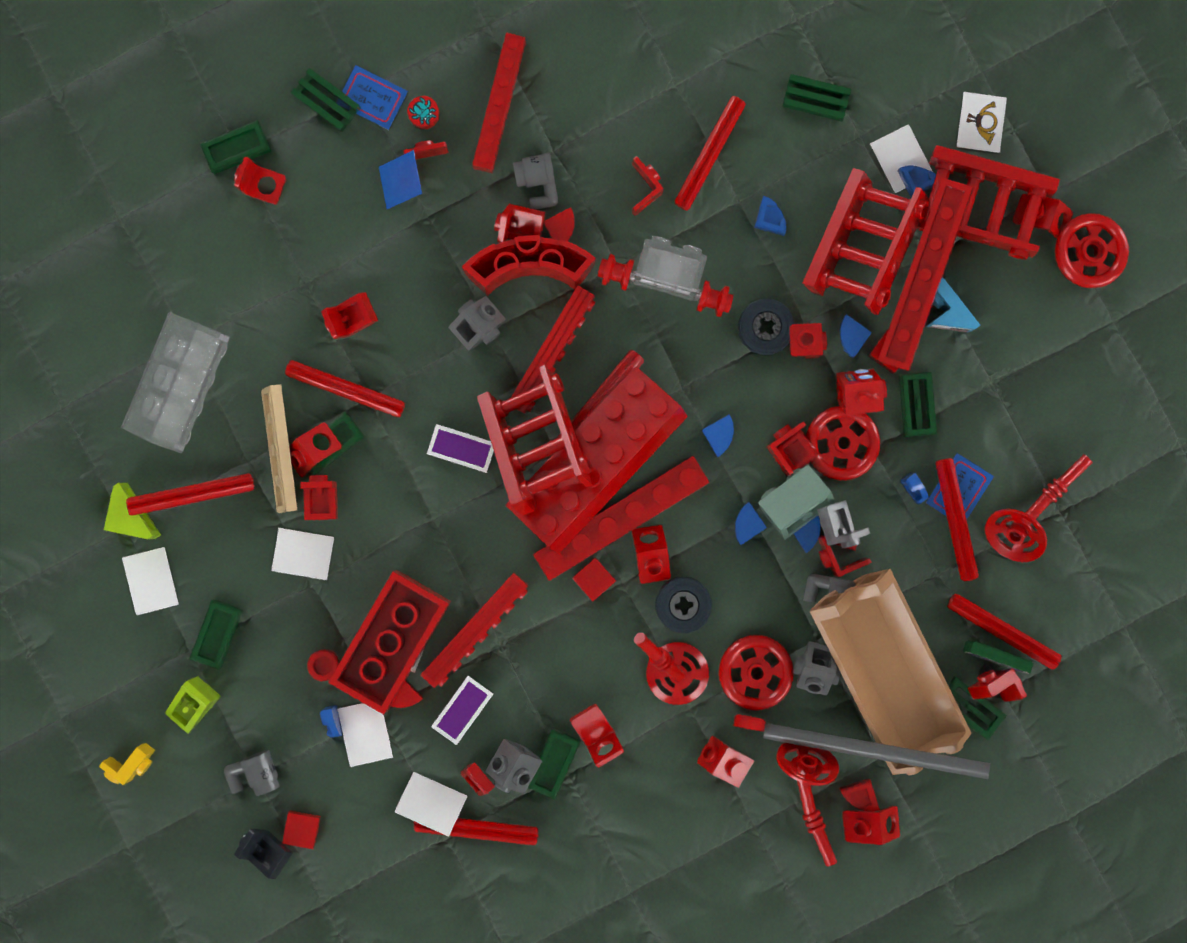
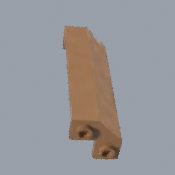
[810,569,972,775]

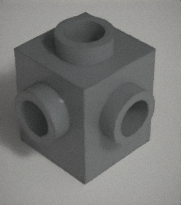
[448,296,506,351]
[793,641,841,696]
[485,739,542,794]

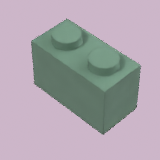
[758,464,835,540]

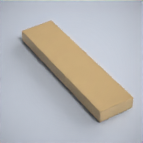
[261,384,297,513]

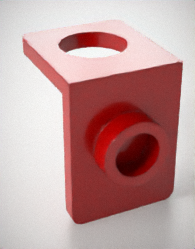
[404,140,449,160]
[234,156,286,205]
[632,156,664,216]
[1012,194,1073,238]
[766,421,806,476]
[289,422,342,477]
[632,525,671,584]
[818,535,872,577]
[570,704,624,767]
[842,806,900,845]

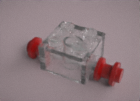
[597,236,734,318]

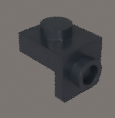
[234,829,293,879]

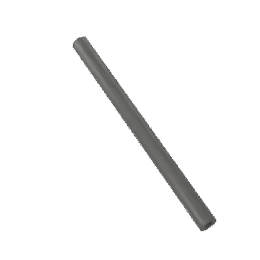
[763,723,991,779]

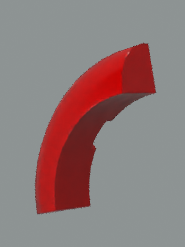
[462,235,596,296]

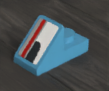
[925,277,980,332]

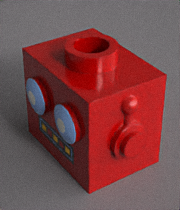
[836,369,887,415]

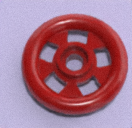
[1055,213,1129,288]
[806,406,880,481]
[719,635,794,710]

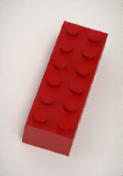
[505,366,688,555]

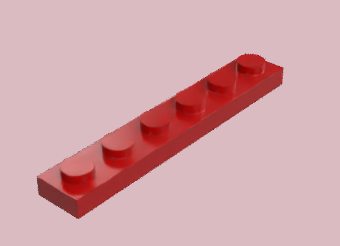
[878,178,974,371]
[533,456,710,581]

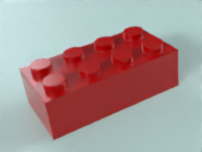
[328,570,451,715]

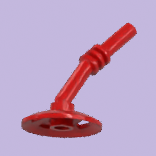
[985,454,1093,562]
[634,633,709,705]
[776,743,839,866]

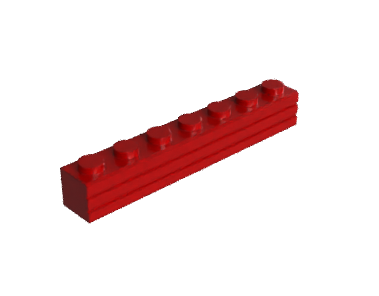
[472,32,526,174]
[512,286,596,414]
[420,572,529,688]

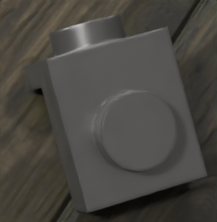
[817,500,870,548]

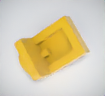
[99,743,155,786]

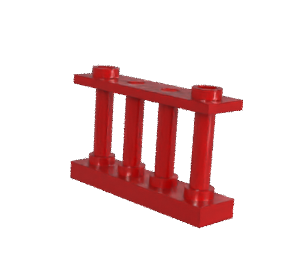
[917,145,1060,260]
[802,168,930,315]
[477,365,592,516]

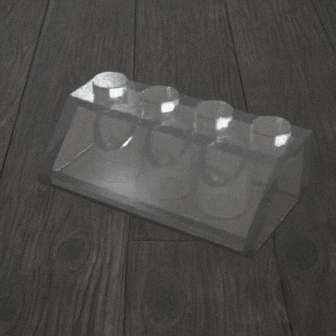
[121,312,230,454]

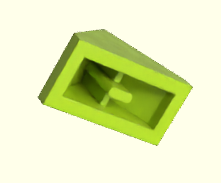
[104,483,161,539]
[165,676,221,734]

